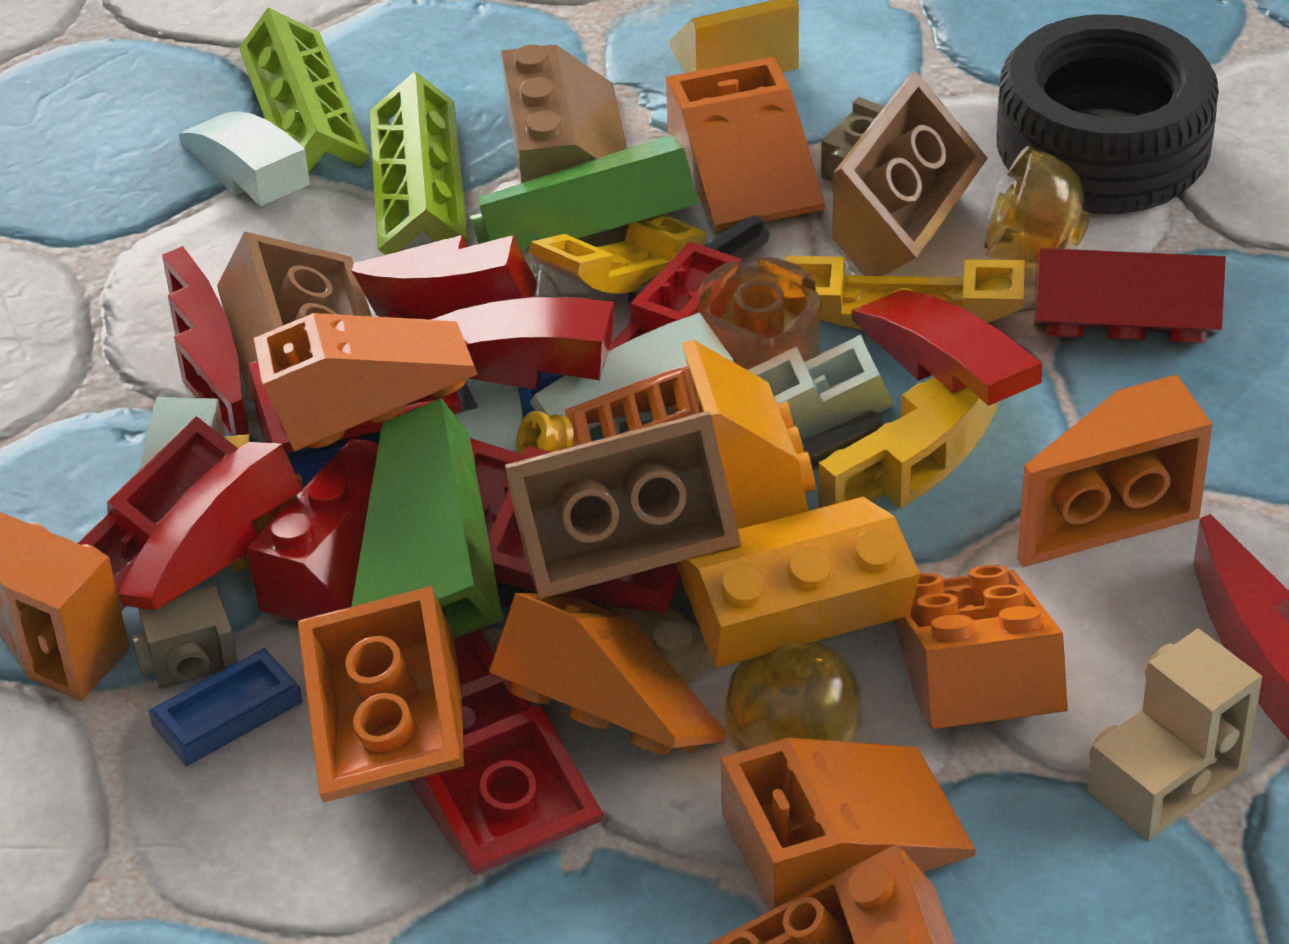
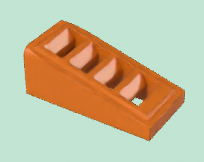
[565,366,701,447]

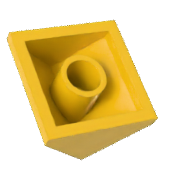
[669,0,799,73]

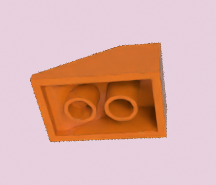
[1017,374,1213,568]
[298,586,464,803]

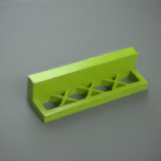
[239,7,370,173]
[369,71,468,255]

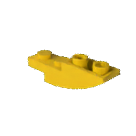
[818,377,1000,509]

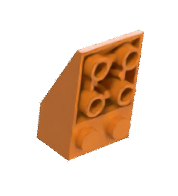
[666,56,825,232]
[254,313,477,452]
[0,512,130,701]
[893,565,1068,729]
[489,593,727,755]
[720,737,976,910]
[708,844,955,944]

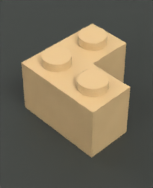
[1087,628,1262,841]

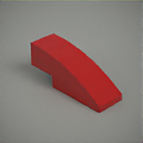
[351,235,537,320]
[432,297,614,390]
[78,416,238,611]
[118,442,302,610]

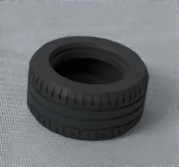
[996,14,1219,214]

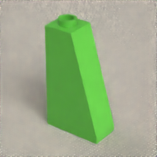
[470,135,699,254]
[352,398,503,639]

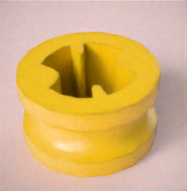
[516,411,574,455]

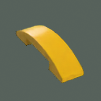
[528,214,708,294]
[781,256,1025,330]

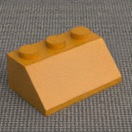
[682,340,816,529]
[675,497,920,668]

